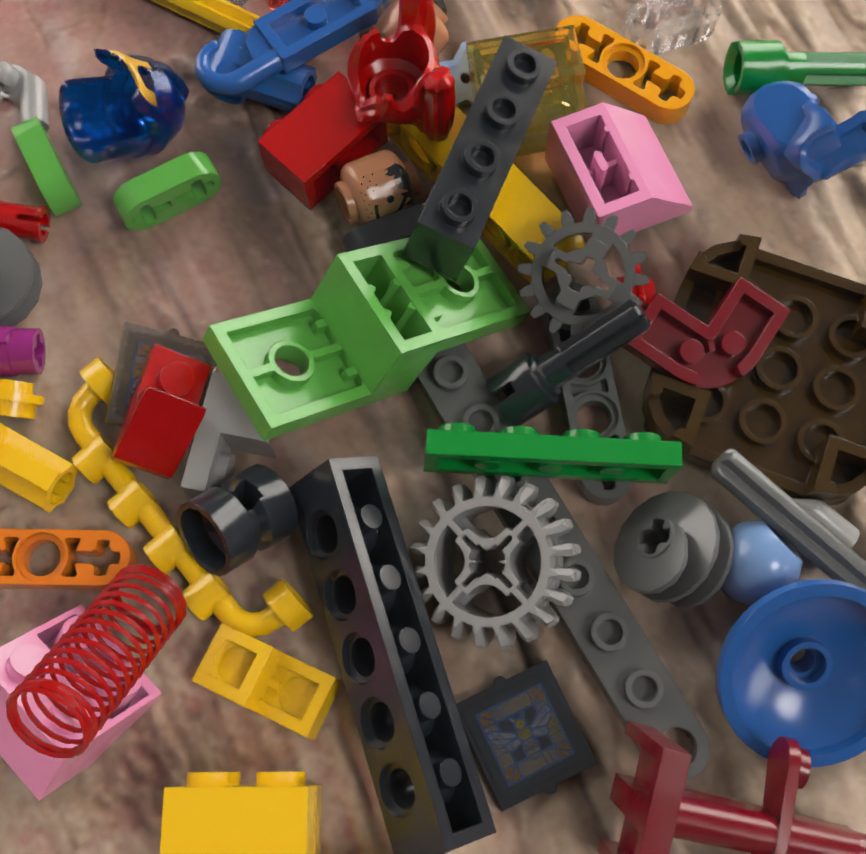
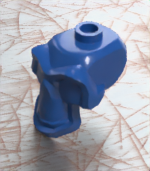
[738,81,866,199]

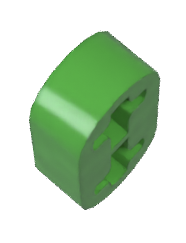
[11,116,83,217]
[113,151,222,231]

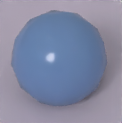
[720,520,803,607]

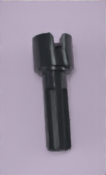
[486,299,651,426]

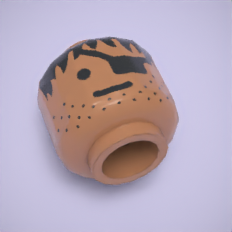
[334,149,422,226]

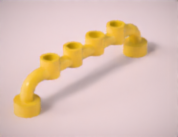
[67,356,314,637]

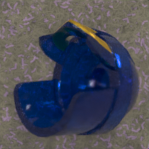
[59,49,190,163]

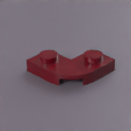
[622,277,791,389]

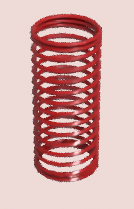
[6,564,187,758]

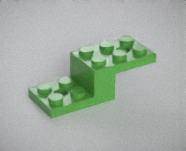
[202,237,531,441]

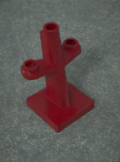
[597,721,866,854]

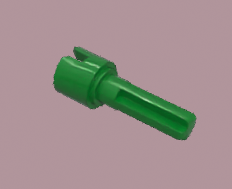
[723,40,866,95]

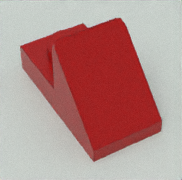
[111,343,212,480]

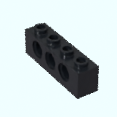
[402,35,557,281]

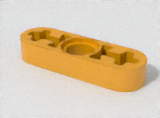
[553,15,695,124]

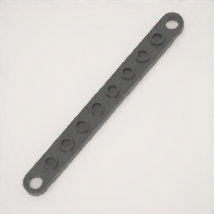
[416,343,710,781]

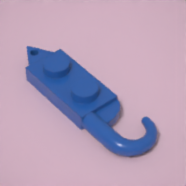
[195,0,384,95]

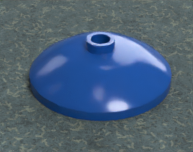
[716,579,866,768]

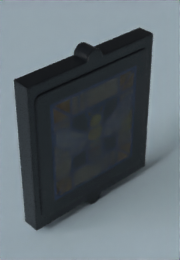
[456,660,598,812]

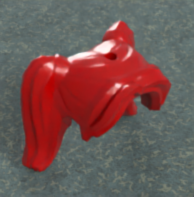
[347,0,455,142]

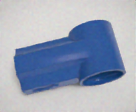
[201,29,317,112]

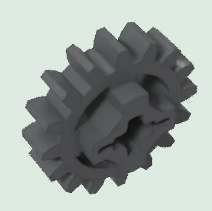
[518,208,649,336]

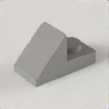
[180,371,276,499]

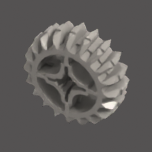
[410,476,581,649]

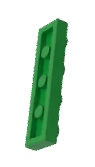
[423,423,683,484]

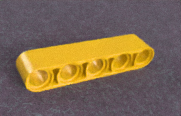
[386,99,585,284]

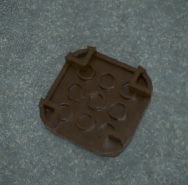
[642,234,866,505]

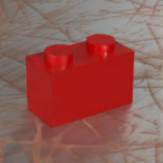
[257,71,388,211]

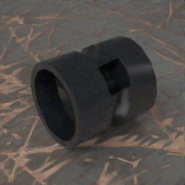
[177,464,298,577]

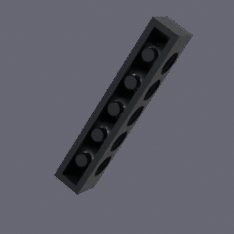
[288,456,496,854]

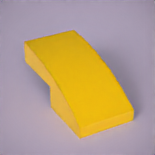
[191,623,343,741]

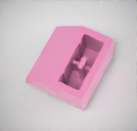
[544,102,693,243]
[0,604,162,801]

